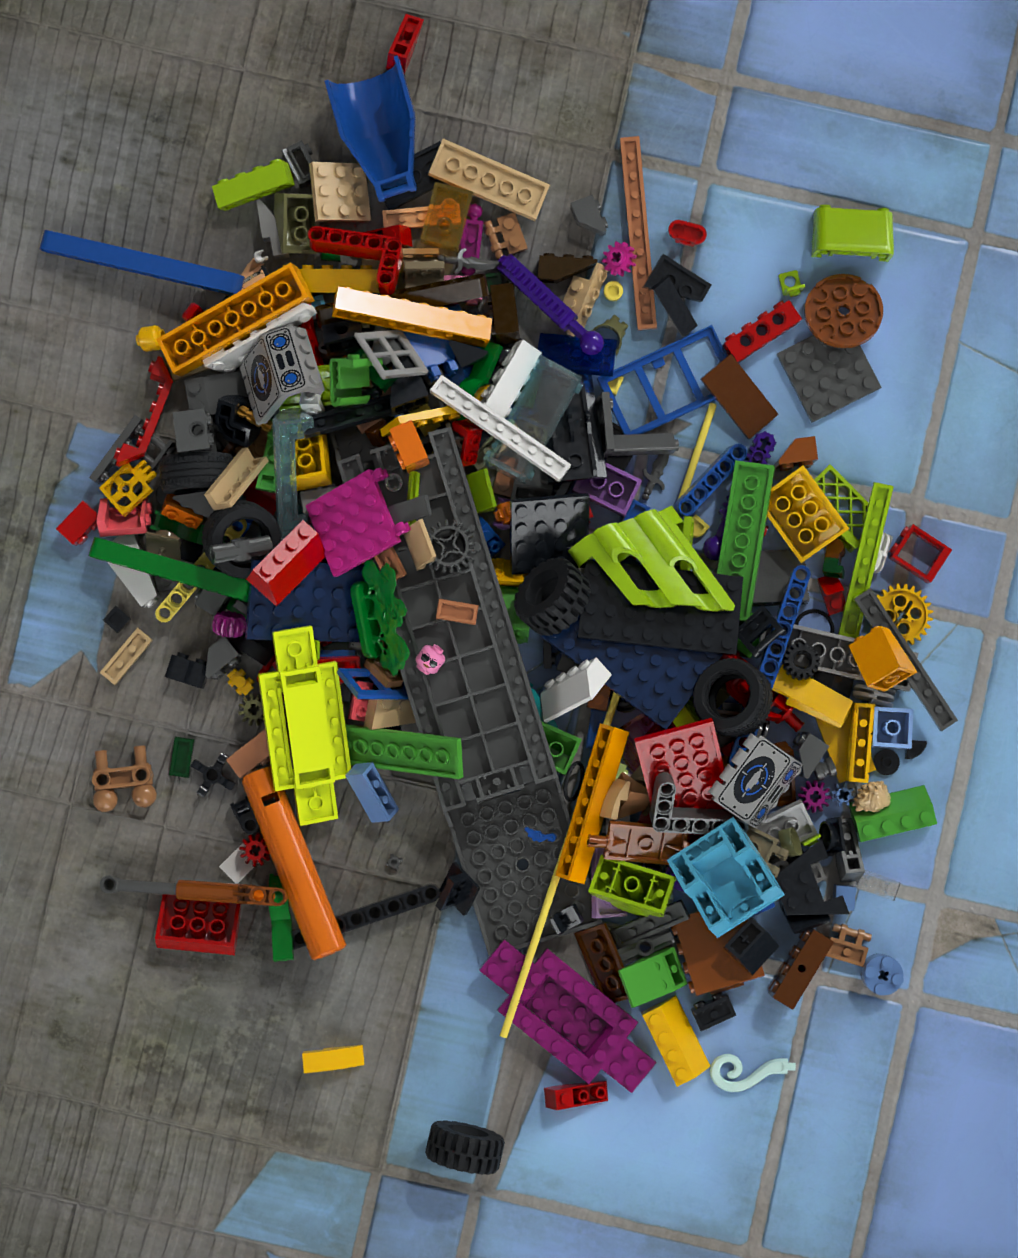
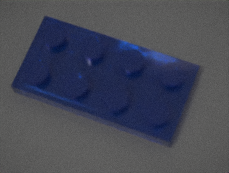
[535,333,617,377]

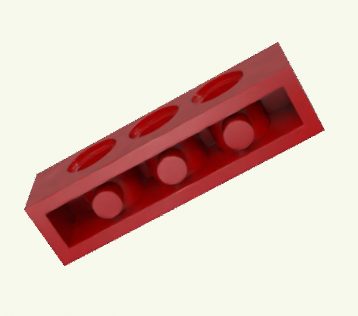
[723,300,802,363]

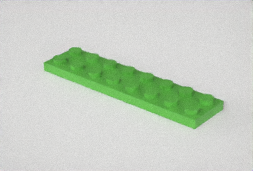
[717,460,775,621]
[345,724,463,779]

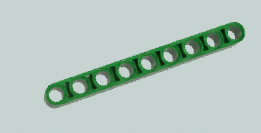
[88,537,249,602]

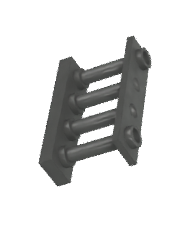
[89,415,176,505]

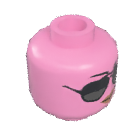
[415,644,445,675]

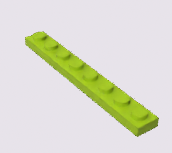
[838,482,894,638]

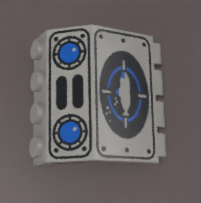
[240,325,325,425]
[708,733,803,829]

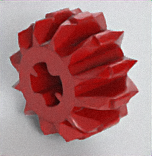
[239,833,270,867]

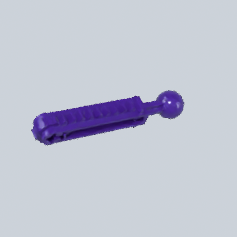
[497,254,604,355]
[703,431,777,561]

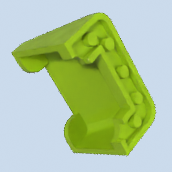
[811,204,894,262]

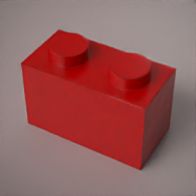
[56,500,98,546]

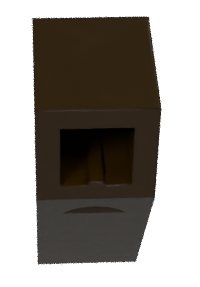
[538,253,598,284]

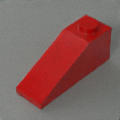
[386,14,424,75]

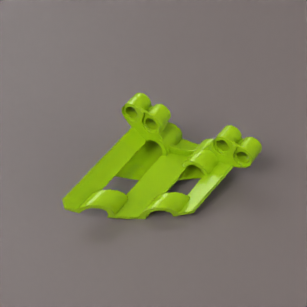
[568,506,735,611]

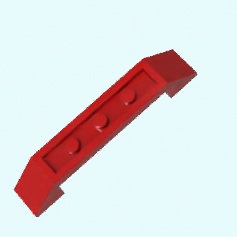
[114,356,173,467]

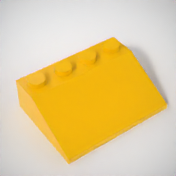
[767,465,850,563]

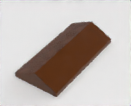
[574,923,628,1003]

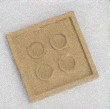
[309,162,371,223]

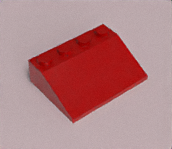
[155,894,241,955]

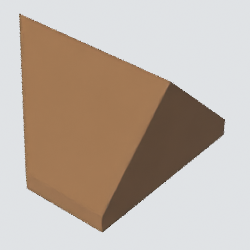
[613,772,650,820]

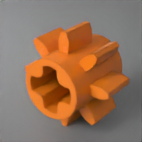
[494,501,510,525]

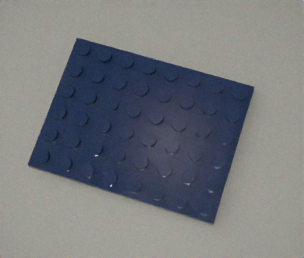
[539,556,723,730]

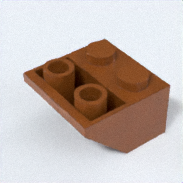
[774,436,818,471]

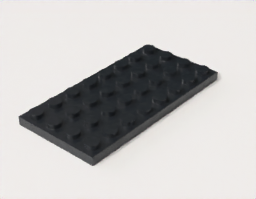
[578,559,743,656]

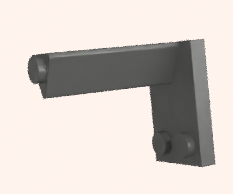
[596,392,679,459]

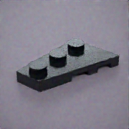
[642,254,712,302]

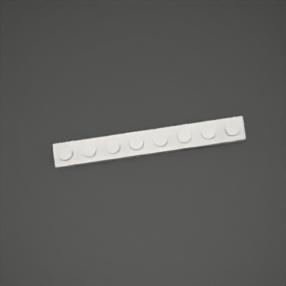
[430,375,571,482]

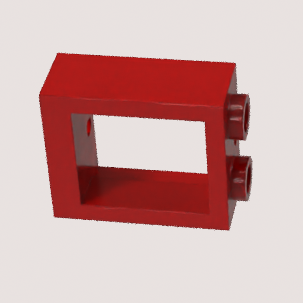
[889,524,952,583]

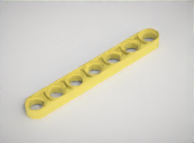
[155,519,247,622]

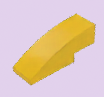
[302,1045,364,1073]

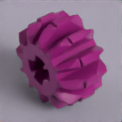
[212,611,246,638]
[797,780,831,813]

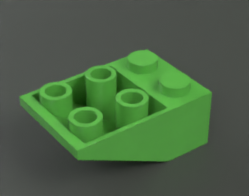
[618,947,688,1008]

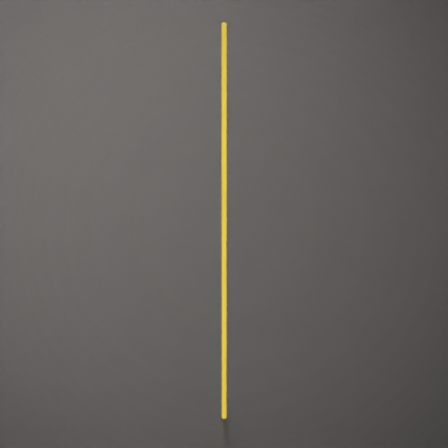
[499,403,717,1038]

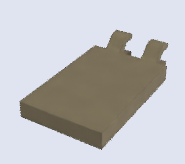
[738,822,789,878]

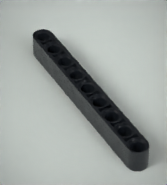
[293,883,440,950]

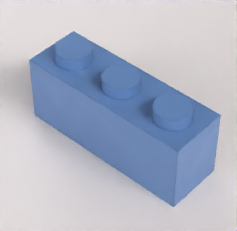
[345,762,399,823]

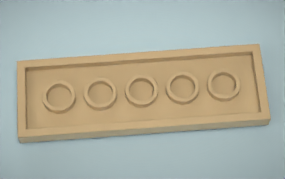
[428,139,550,221]

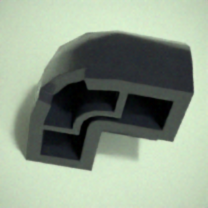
[215,395,262,448]

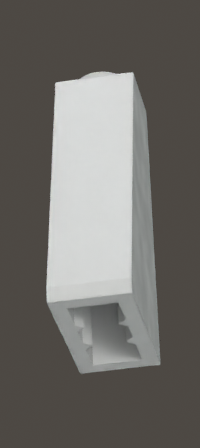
[108,534,160,608]

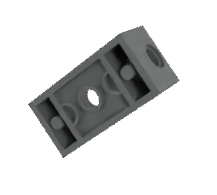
[173,408,222,453]

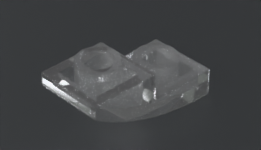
[855,870,901,901]

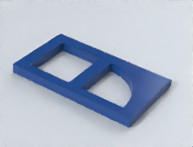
[337,668,409,700]

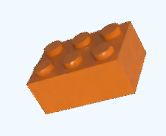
[388,420,430,473]

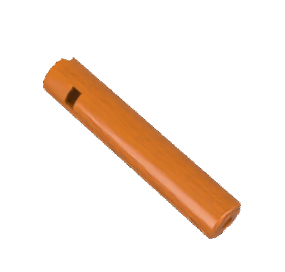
[242,766,346,960]

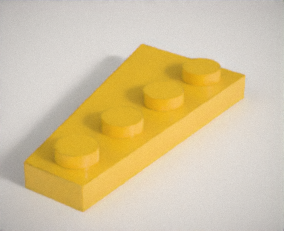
[380,406,461,437]

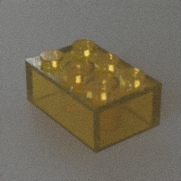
[421,182,473,253]

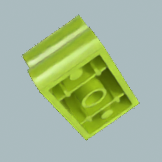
[588,854,676,917]

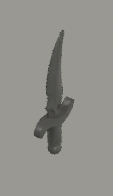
[437,248,500,274]
[642,432,669,501]

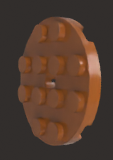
[804,274,883,348]

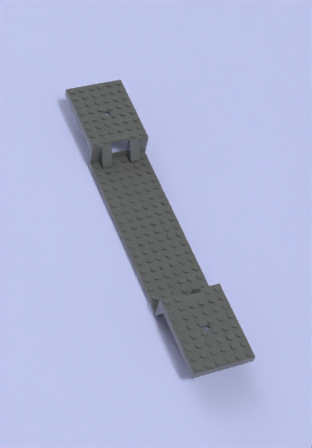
[312,288,602,956]

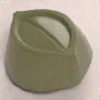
[778,827,803,857]

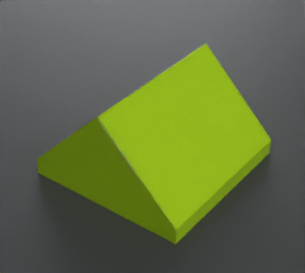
[466,468,497,513]

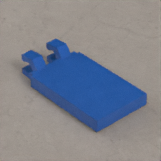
[403,331,459,383]

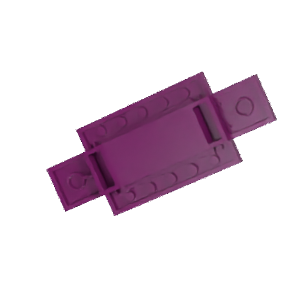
[479,939,657,1093]

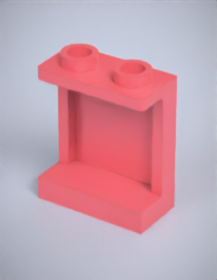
[97,497,153,537]

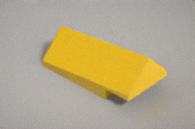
[772,663,853,728]

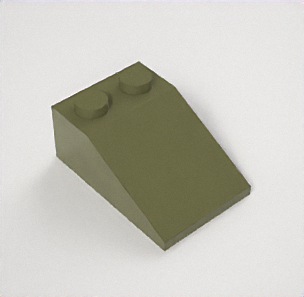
[274,193,319,254]

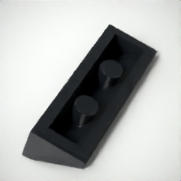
[652,277,698,337]

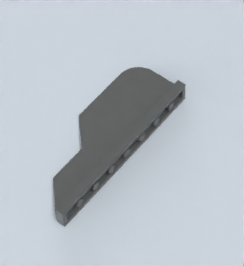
[712,550,810,607]

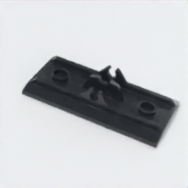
[536,372,607,485]

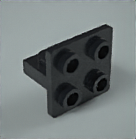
[435,862,480,916]

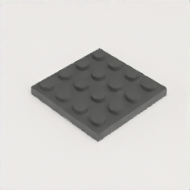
[776,335,882,423]

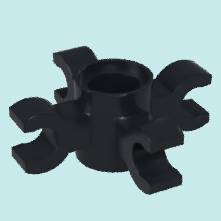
[190,753,236,797]

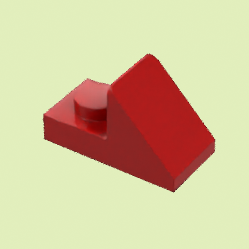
[817,577,846,616]

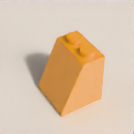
[848,626,917,692]

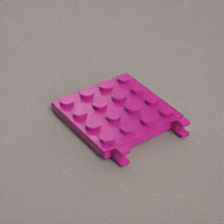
[305,468,411,577]

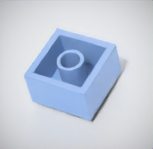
[871,707,913,749]

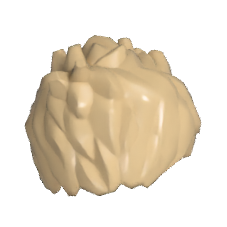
[852,781,891,813]

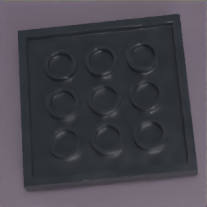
[510,493,590,575]

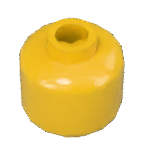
[136,325,165,352]

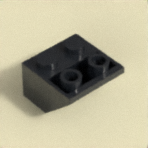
[723,917,779,975]

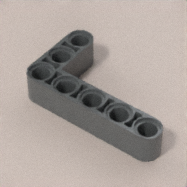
[649,772,748,834]

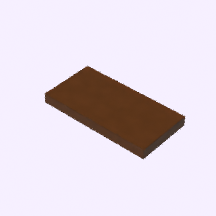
[700,354,779,439]

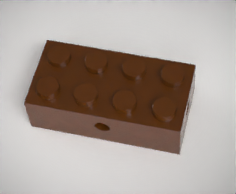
[768,928,834,1010]

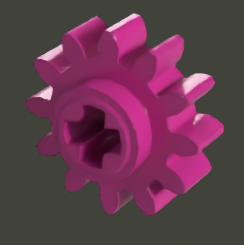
[602,241,637,277]

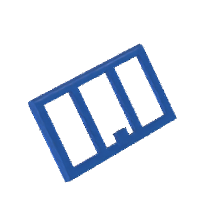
[597,325,727,435]

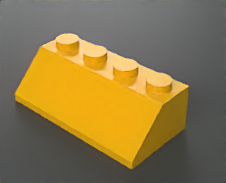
[641,995,710,1087]

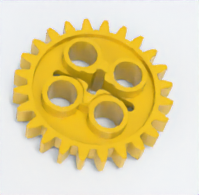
[871,583,933,645]

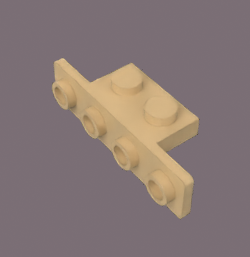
[563,263,608,340]

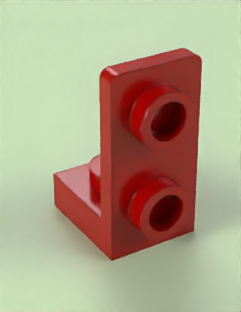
[451,419,483,467]

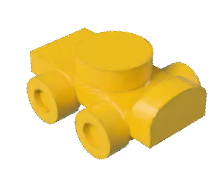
[227,668,254,696]

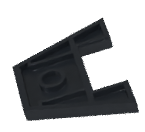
[775,839,850,915]

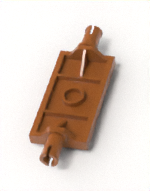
[587,820,690,865]

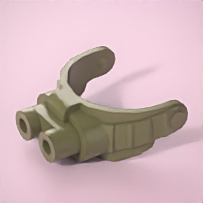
[591,315,628,357]

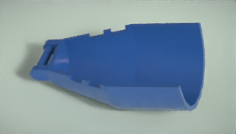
[325,56,417,203]

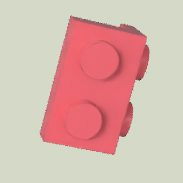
[348,680,373,721]

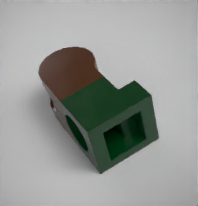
[822,539,846,579]

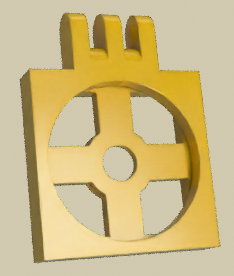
[99,460,157,517]

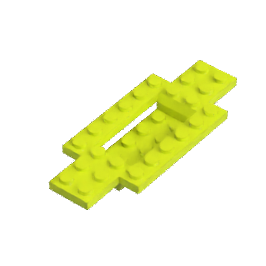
[258,625,351,826]

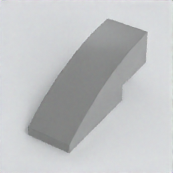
[256,200,290,260]

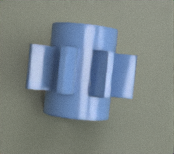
[830,783,855,807]

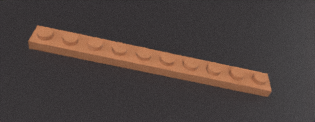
[620,136,657,331]

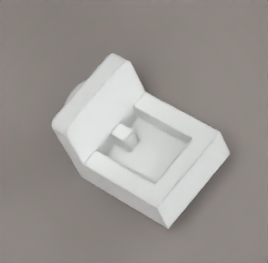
[299,392,325,416]

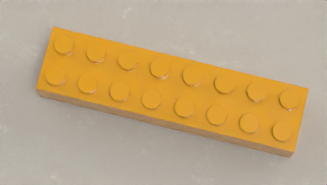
[156,262,315,377]

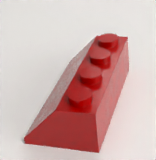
[246,520,325,607]

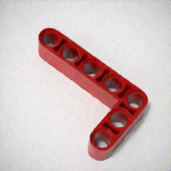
[308,226,403,295]

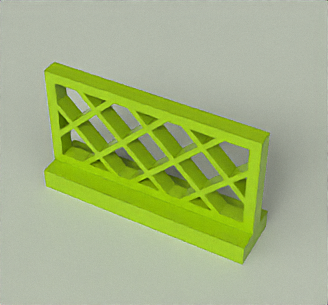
[814,464,868,553]

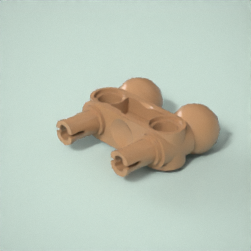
[92,746,157,812]

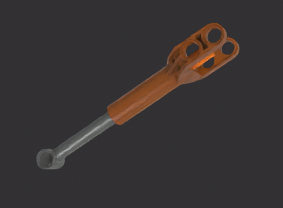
[100,876,290,906]

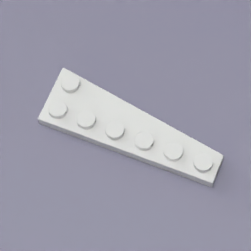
[203,302,317,374]

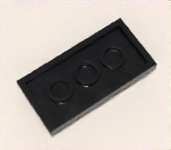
[383,141,445,210]

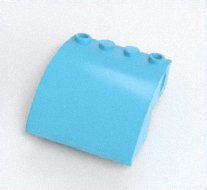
[667,817,785,938]

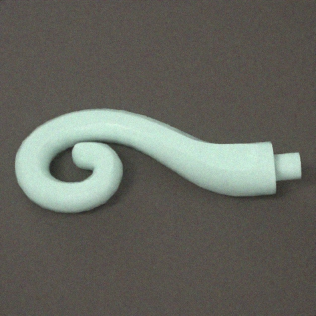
[710,1054,796,1092]

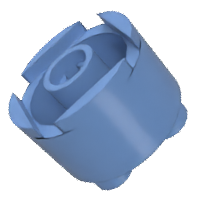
[860,953,904,995]

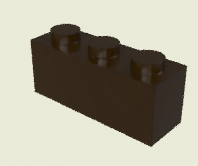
[487,283,520,345]

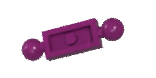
[461,203,483,276]

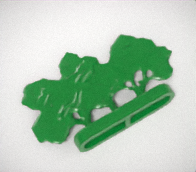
[351,560,410,676]

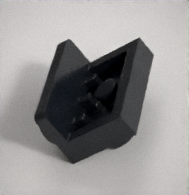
[691,992,736,1031]

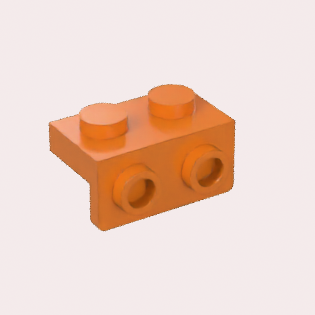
[160,494,203,529]

